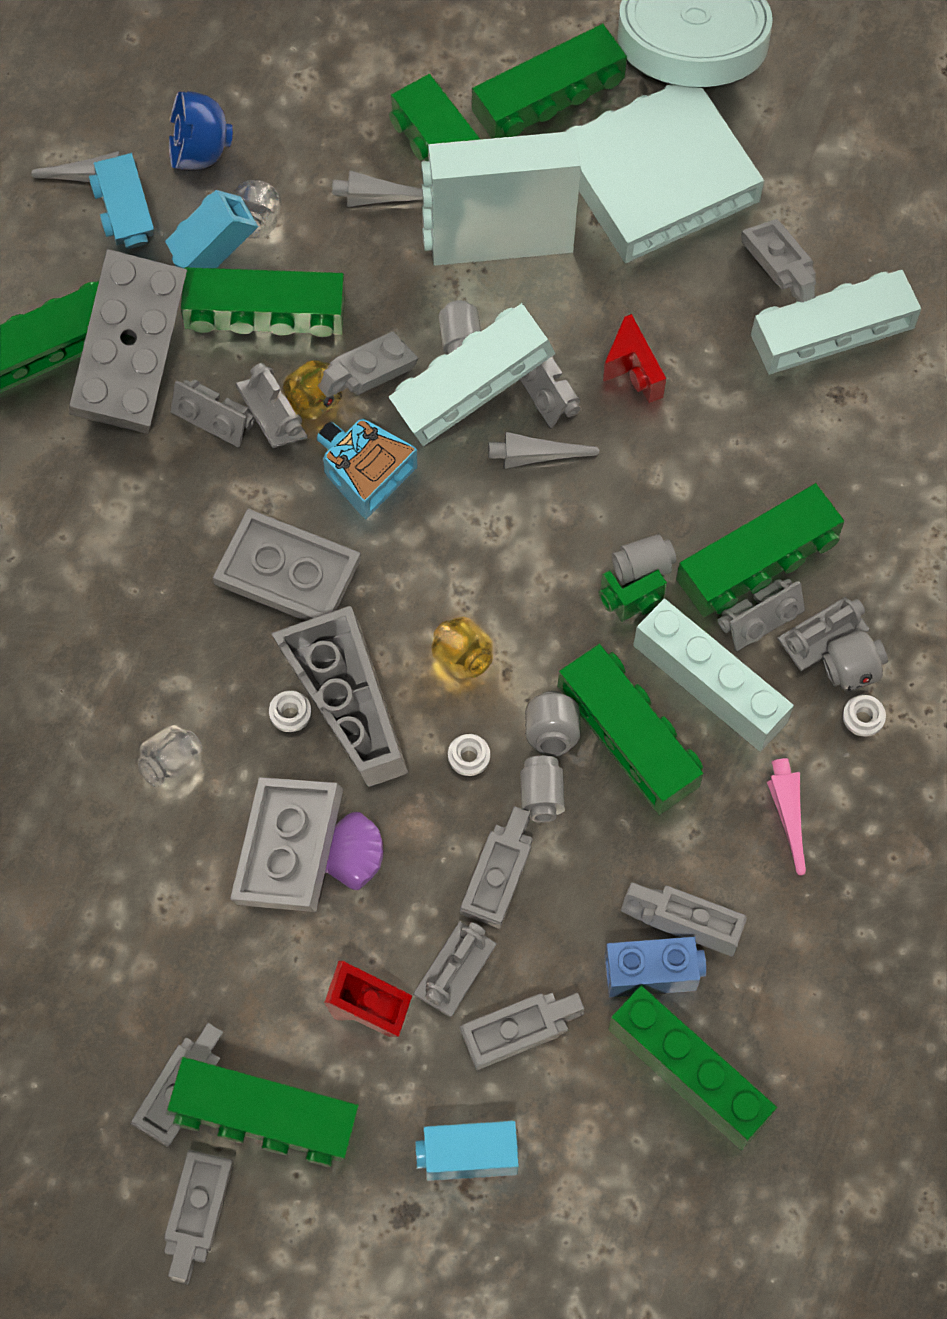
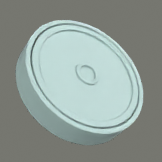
[617,0,773,87]

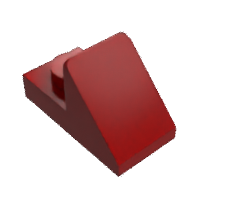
[603,314,666,403]
[324,961,413,1037]

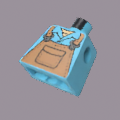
[317,419,418,519]

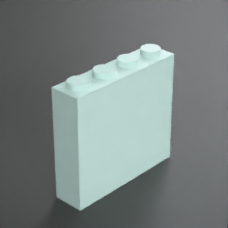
[565,83,764,264]
[421,131,581,266]

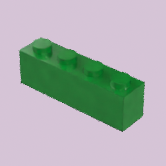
[472,23,627,139]
[389,73,481,161]
[181,267,345,337]
[0,281,129,394]
[676,483,844,618]
[557,644,704,816]
[608,985,777,1151]
[166,1056,359,1167]

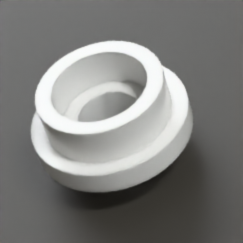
[269,691,311,732]
[843,695,886,737]
[448,734,490,776]

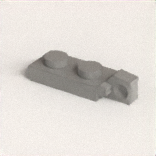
[741,219,816,302]
[317,331,418,397]
[460,806,533,929]
[621,882,747,957]
[459,993,585,1071]
[130,1023,223,1148]
[164,1150,234,1285]

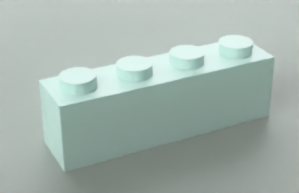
[751,269,921,375]
[389,303,556,447]
[633,598,794,752]

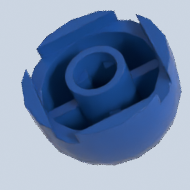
[169,91,233,171]

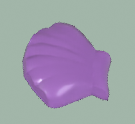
[325,812,383,890]

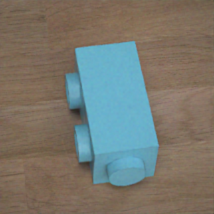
[89,153,154,249]
[165,190,258,268]
[415,1121,519,1181]

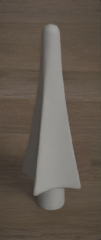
[31,151,138,183]
[332,170,423,207]
[488,432,599,469]

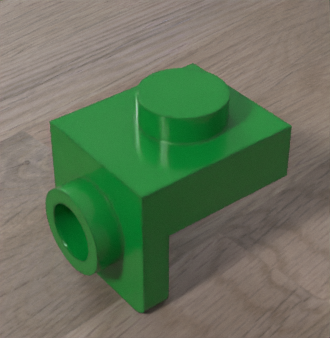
[598,570,667,622]

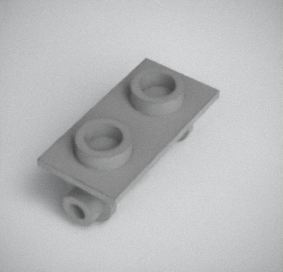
[519,357,581,428]
[235,363,308,448]
[170,380,256,448]
[718,578,805,651]
[777,597,870,671]
[413,921,497,1017]

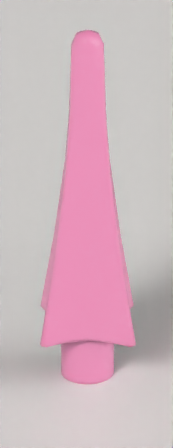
[767,758,806,876]

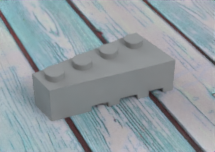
[271,606,408,787]

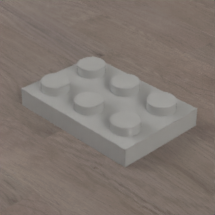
[213,509,361,621]
[230,777,344,912]

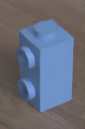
[604,937,706,998]

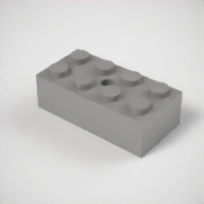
[69,249,187,434]

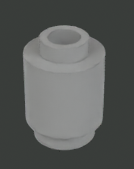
[439,300,481,354]
[612,534,676,585]
[520,756,565,823]

